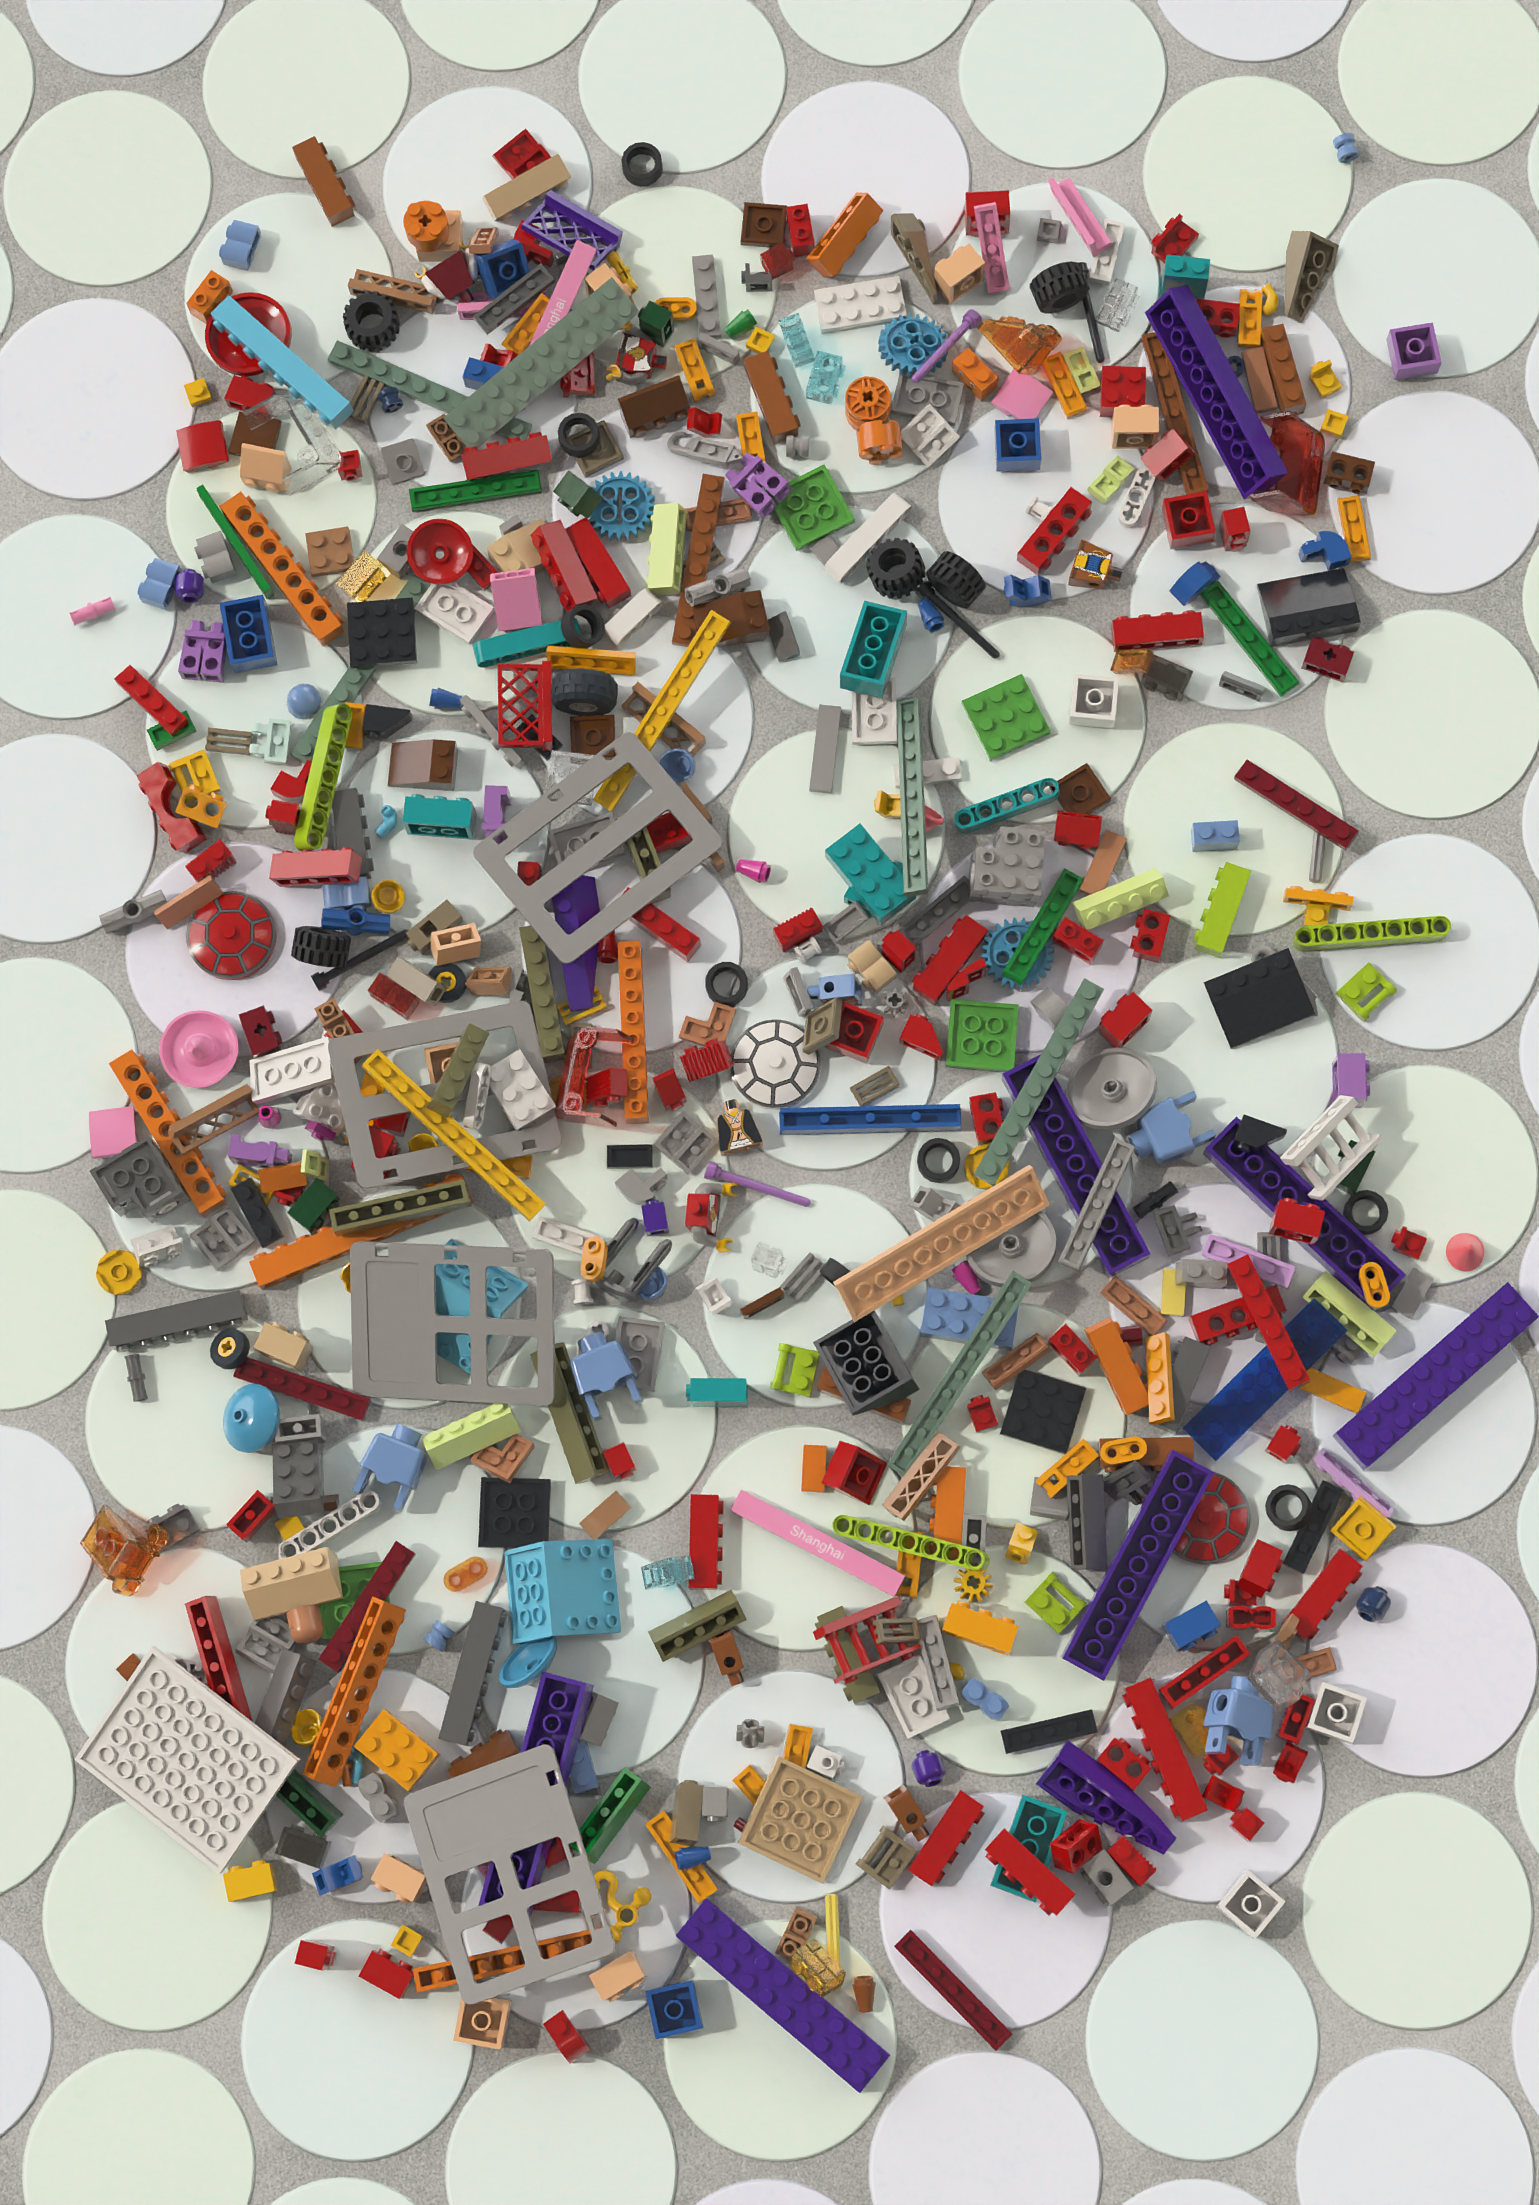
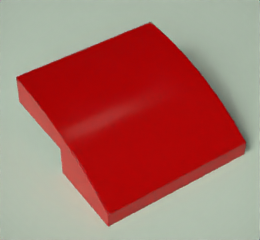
[492,128,551,179]
[176,420,229,473]
[946,958,987,1002]

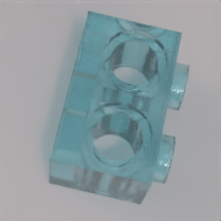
[778,312,816,368]
[806,350,846,405]
[641,1555,694,1590]

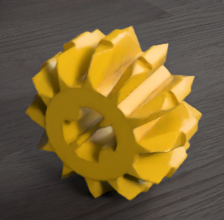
[953,1563,993,1603]

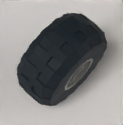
[551,668,618,716]

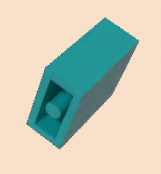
[1161,255,1210,300]
[686,1378,748,1407]

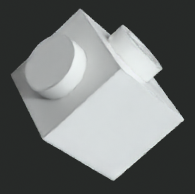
[807,1745,845,1779]

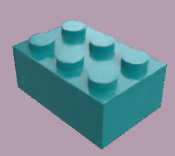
[402,794,477,840]

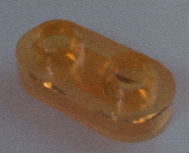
[443,1556,488,1592]

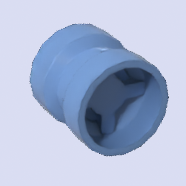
[1333,133,1359,163]
[424,1620,455,1652]

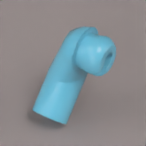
[374,805,397,839]
[348,1748,365,1784]

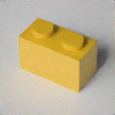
[223,1859,278,1902]

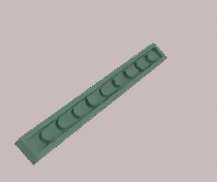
[327,340,533,440]
[290,575,430,764]
[896,696,928,897]
[974,978,1104,1186]
[887,1270,1033,1476]

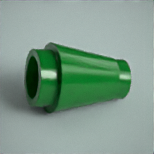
[724,309,758,339]

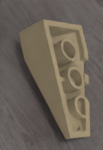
[891,213,937,304]
[1284,231,1339,323]

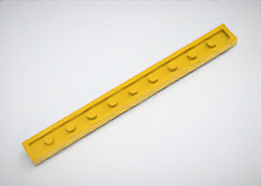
[593,610,731,812]
[361,1049,546,1222]

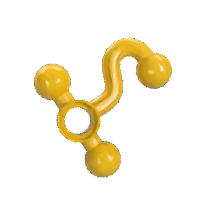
[594,1870,652,1944]

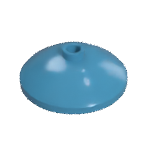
[223,1384,280,1453]
[499,1637,557,1688]

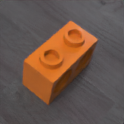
[186,270,233,324]

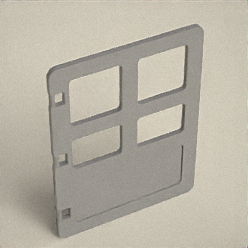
[350,1241,555,1406]
[404,1745,615,2005]

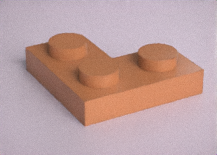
[679,1002,736,1047]
[470,1434,535,1483]

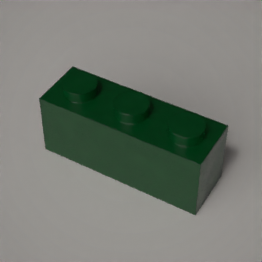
[276,1769,344,1837]

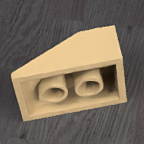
[486,518,546,575]

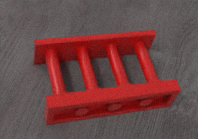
[813,1596,921,1685]

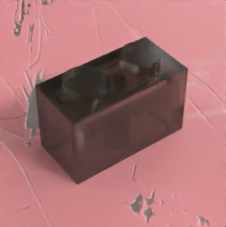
[1140,654,1193,701]
[275,1823,332,1869]

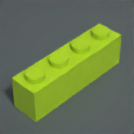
[1193,862,1252,958]

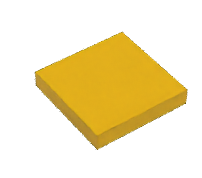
[1330,1496,1397,1561]

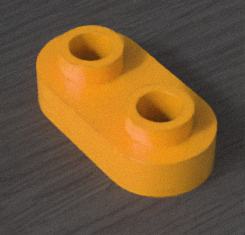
[655,297,697,321]
[580,1236,608,1282]
[1359,1262,1390,1309]
[1100,1436,1147,1465]

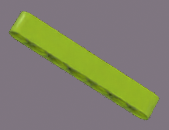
[294,704,352,851]
[1293,916,1451,952]
[832,1515,990,1571]

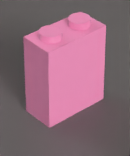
[490,568,542,633]

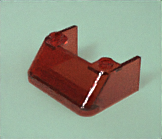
[1249,411,1325,516]
[555,1027,634,1127]

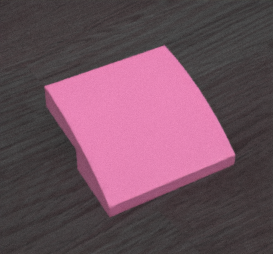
[990,368,1053,419]
[89,1106,138,1159]

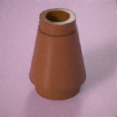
[852,1976,876,2013]

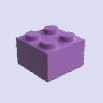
[1386,322,1442,380]
[1332,1053,1370,1108]

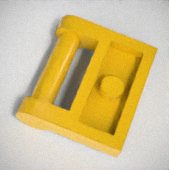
[168,749,221,805]

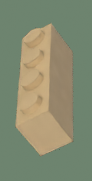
[482,153,571,222]

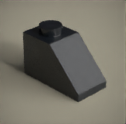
[362,704,413,740]
[1233,1114,1287,1153]

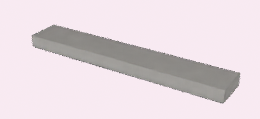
[1058,1138,1136,1272]

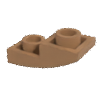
[426,413,467,462]
[314,998,354,1039]
[579,1490,632,1540]
[1268,1614,1300,1663]
[775,1906,818,1963]

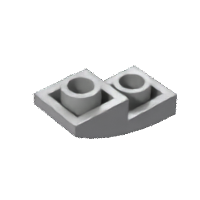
[509,966,527,1003]

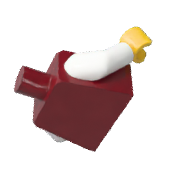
[415,238,478,303]

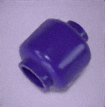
[175,569,204,604]
[911,1750,946,1787]

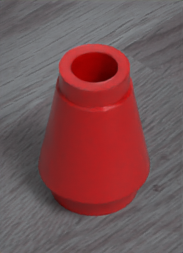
[597,930,618,964]

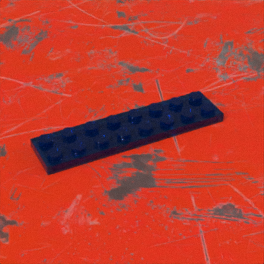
[1183,1298,1348,1462]

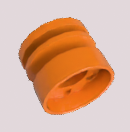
[845,376,891,430]

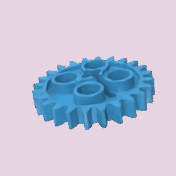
[878,313,948,378]
[589,471,655,542]
[981,917,1054,991]

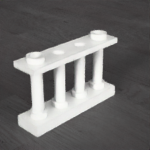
[1280,1095,1383,1200]

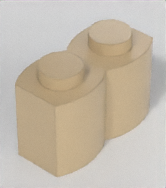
[847,940,897,994]

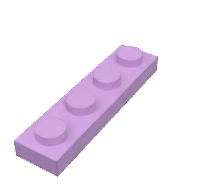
[1202,1234,1297,1289]
[1313,1448,1395,1519]

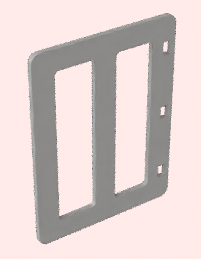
[473,732,722,964]
[328,1001,562,1189]

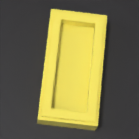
[1160,1268,1186,1317]

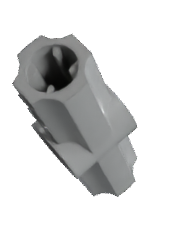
[684,567,751,607]
[99,889,167,934]

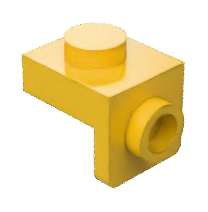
[874,790,901,818]
[1005,1523,1038,1565]

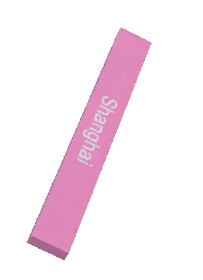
[523,240,597,410]
[730,1490,906,1597]

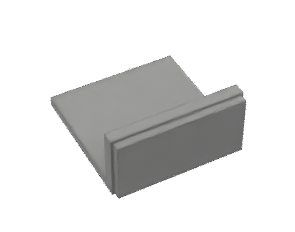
[381,438,425,484]
[1030,1477,1068,1521]

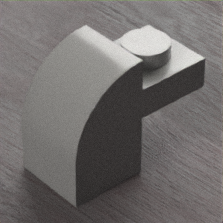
[1030,988,1068,1031]
[614,1168,668,1205]
[909,1186,961,1222]

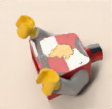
[606,321,667,386]
[685,1183,738,1253]

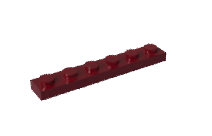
[1234,759,1359,851]
[233,1357,371,1421]
[318,1541,416,1673]
[894,1929,1012,2051]

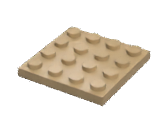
[737,1756,863,1884]

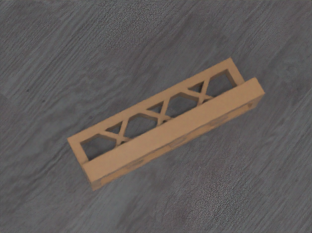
[347,269,438,314]
[621,682,706,757]
[168,1083,259,1156]
[882,1431,961,1521]

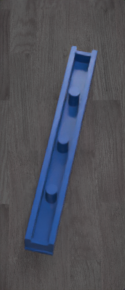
[779,1104,962,1135]

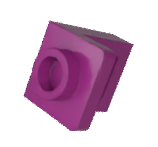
[304,1121,336,1142]

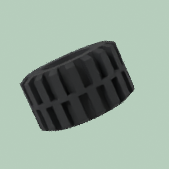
[1029,261,1090,314]
[343,291,400,352]
[866,538,926,599]
[926,551,986,609]
[291,926,351,968]

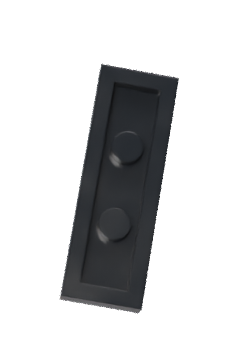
[230,1177,284,1248]

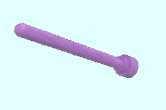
[912,309,982,383]
[704,1161,811,1207]

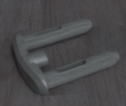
[588,1218,672,1303]

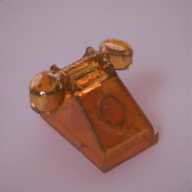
[976,316,1062,375]
[80,1505,168,1597]

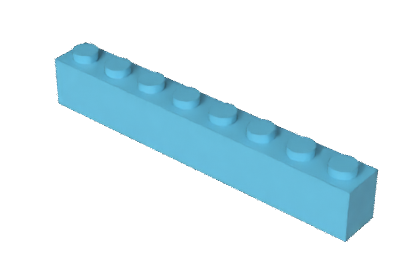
[211,296,354,430]

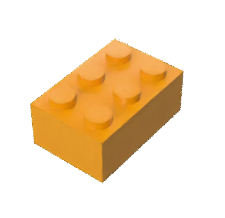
[942,1600,1019,1656]
[354,1709,441,1792]

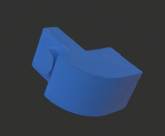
[1298,531,1351,571]
[1169,561,1221,606]
[1004,574,1052,607]
[312,1855,363,1896]

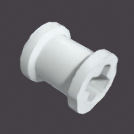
[1025,496,1054,523]
[793,936,822,964]
[571,1279,594,1305]

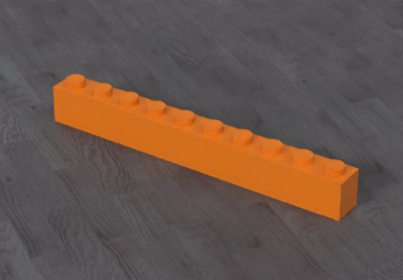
[249,1173,474,1290]

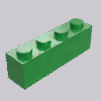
[569,1767,651,1865]

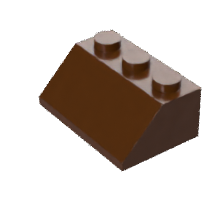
[618,375,690,438]
[448,1729,521,1778]

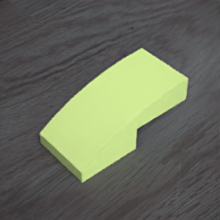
[1062,346,1101,394]
[1087,455,1134,504]
[301,1150,329,1182]

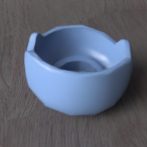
[286,683,321,719]
[660,748,696,782]
[637,1267,667,1301]

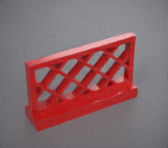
[497,661,552,751]

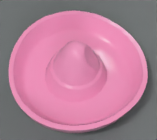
[159,1010,238,1088]

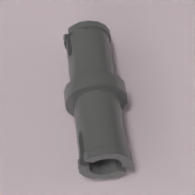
[124,1354,148,1402]

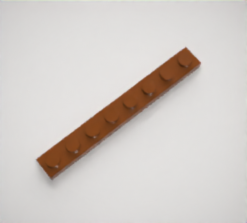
[1141,332,1209,495]
[672,474,725,647]

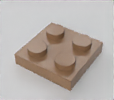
[305,526,355,577]

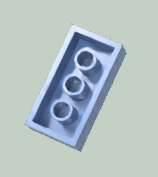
[920,1287,1019,1351]

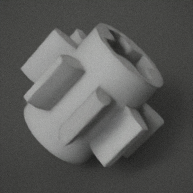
[881,988,909,1017]
[736,1719,764,1748]

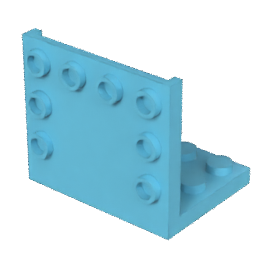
[436,1238,529,1374]
[504,1539,621,1644]

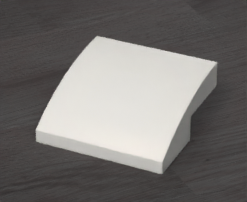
[900,403,960,467]

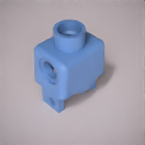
[1128,1091,1216,1166]
[570,1332,643,1421]
[352,1424,427,1513]
[1203,1676,1274,1766]

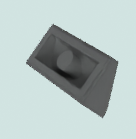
[768,611,800,662]
[1219,671,1265,702]

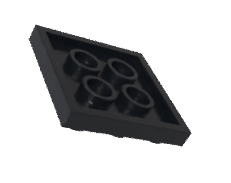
[347,597,417,668]
[1000,1369,1086,1455]
[478,1477,551,1549]

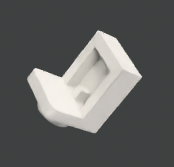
[696,1276,733,1315]

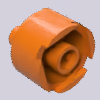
[403,200,450,252]
[856,420,903,465]

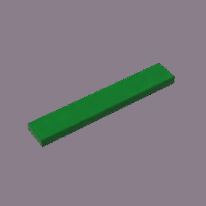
[409,469,542,512]
[196,484,275,599]
[1200,581,1299,697]
[1002,868,1084,986]

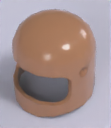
[286,1605,324,1644]

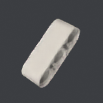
[604,587,663,647]

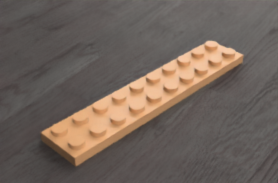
[833,1165,1050,1322]

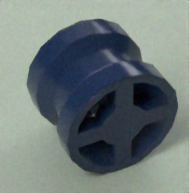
[377,387,404,414]

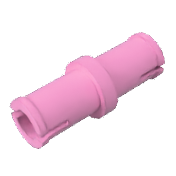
[69,597,116,626]

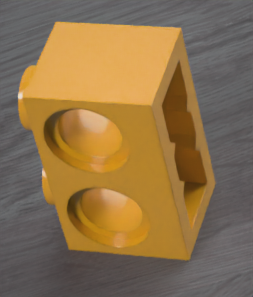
[175,784,227,828]

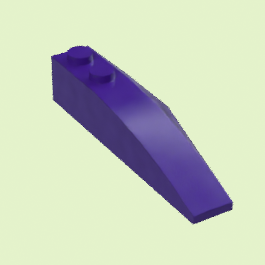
[552,875,600,1012]
[1036,1740,1176,1855]

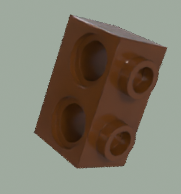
[1323,451,1375,494]

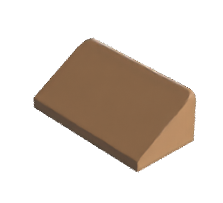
[465,967,512,995]

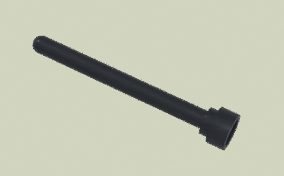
[1078,262,1105,363]
[915,580,1000,659]
[311,929,409,991]

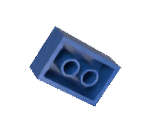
[219,594,278,673]

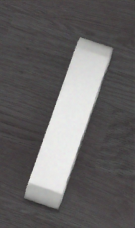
[823,493,912,584]
[279,1491,382,1559]

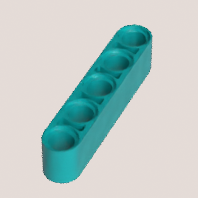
[472,618,581,668]
[954,778,1060,834]

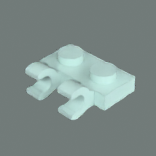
[249,718,292,765]

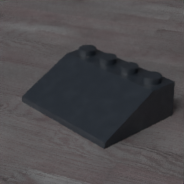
[1257,568,1361,647]
[1203,948,1316,1049]
[813,1310,920,1416]

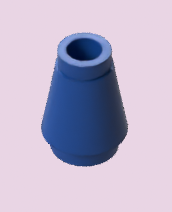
[917,599,945,633]
[429,687,462,709]
[675,1846,711,1871]

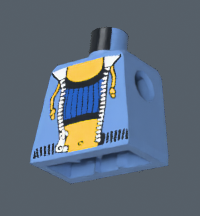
[808,973,862,1006]

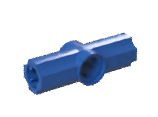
[321,907,390,936]

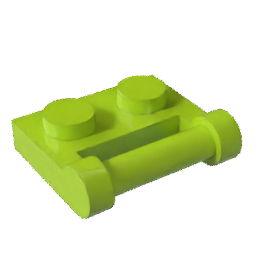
[1335,962,1397,1022]
[769,1343,819,1398]
[1024,1571,1087,1634]

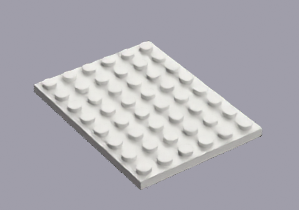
[74,1646,300,1874]

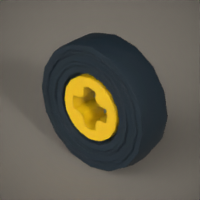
[428,963,467,1003]
[210,1328,250,1369]

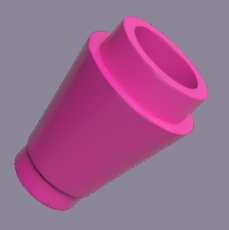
[736,859,771,883]
[258,1106,281,1129]
[951,1260,982,1294]

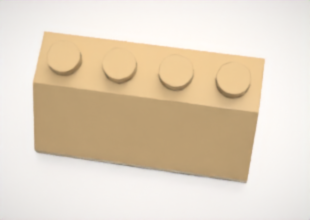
[240,1547,343,1621]

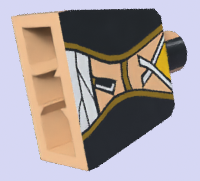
[717,1099,763,1156]

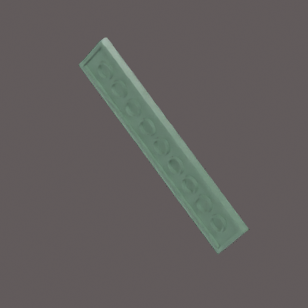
[444,277,640,448]

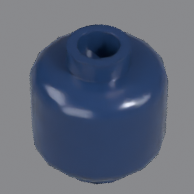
[1356,1586,1391,1622]

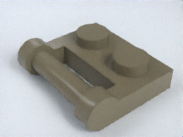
[855,1826,917,1890]

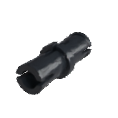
[1133,1181,1179,1219]

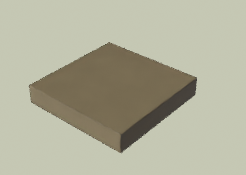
[566,420,624,478]
[802,997,842,1055]

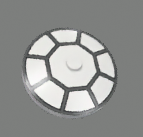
[730,1019,821,1110]

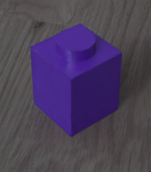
[641,1200,669,1236]

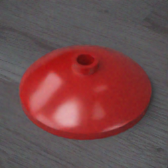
[407,519,473,585]

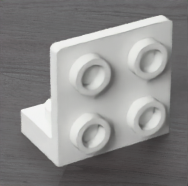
[292,1082,345,1136]
[130,1225,183,1268]

